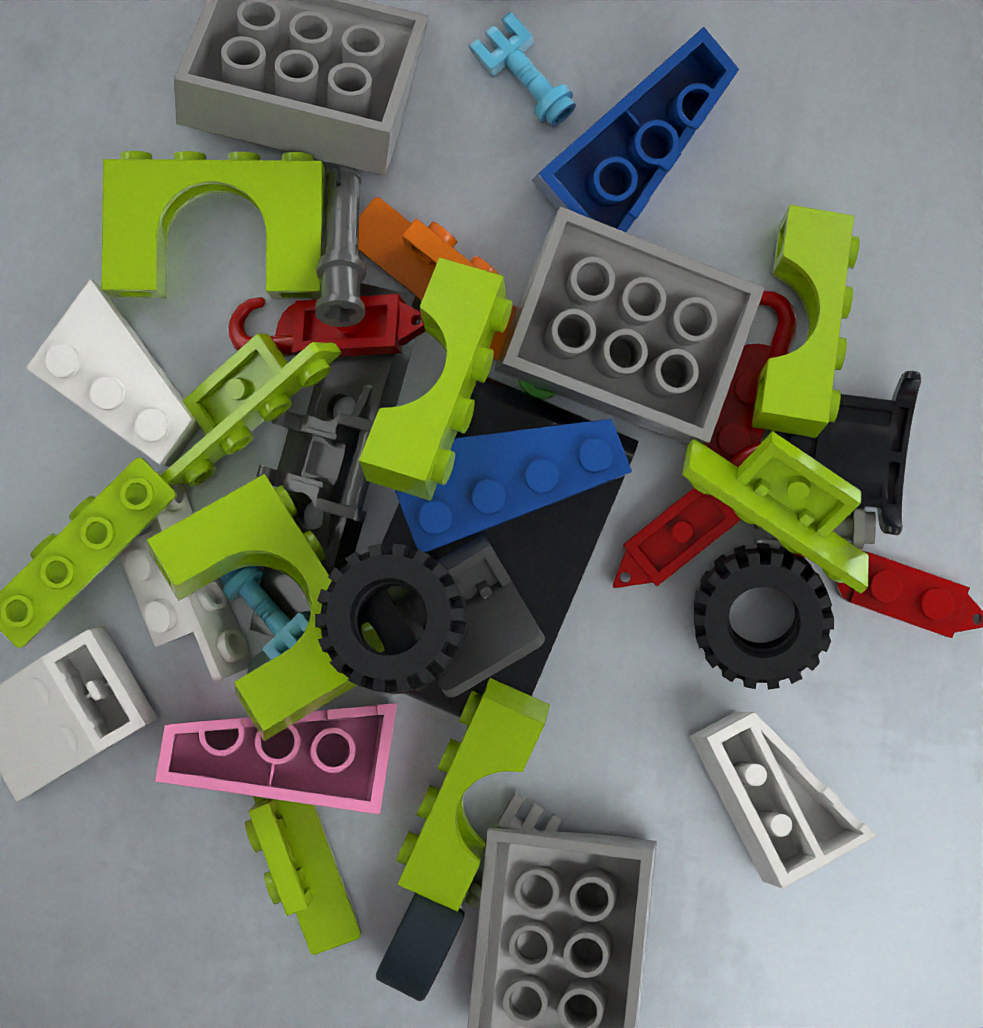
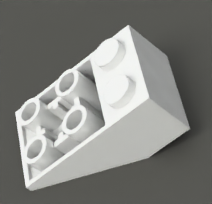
[0,626,158,802]

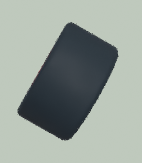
[376,893,465,1001]

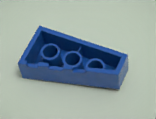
[531,27,739,232]
[395,419,632,553]

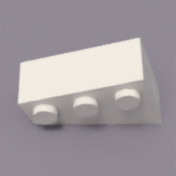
[26,279,201,467]
[689,711,877,889]

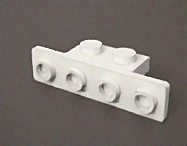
[119,469,252,681]

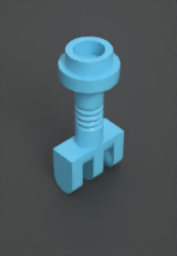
[468,12,576,127]
[220,566,310,660]

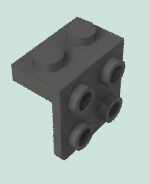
[386,533,545,697]

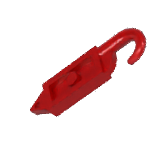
[704,291,798,460]
[228,294,426,357]
[612,443,761,588]
[793,551,983,638]

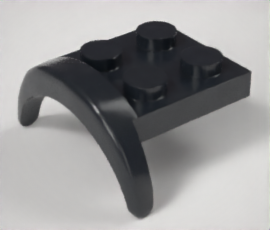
[773,371,921,535]

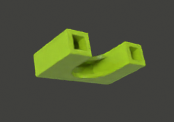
[101,151,327,299]
[147,474,384,741]

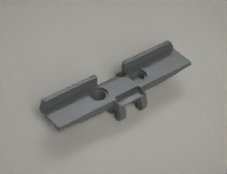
[249,283,421,637]

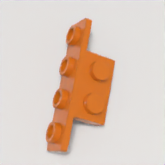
[358,197,517,361]

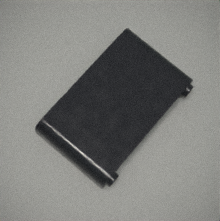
[360,377,639,718]

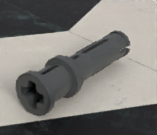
[315,167,366,327]

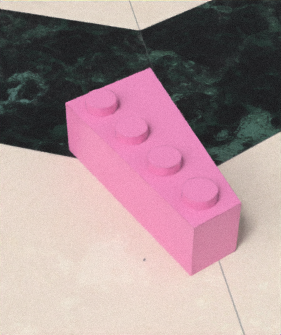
[155,703,397,814]

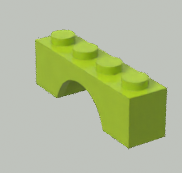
[752,205,860,438]
[359,257,512,501]
[396,678,550,912]

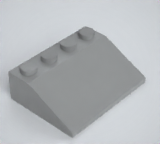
[174,0,428,176]
[494,207,765,444]
[467,828,657,1028]

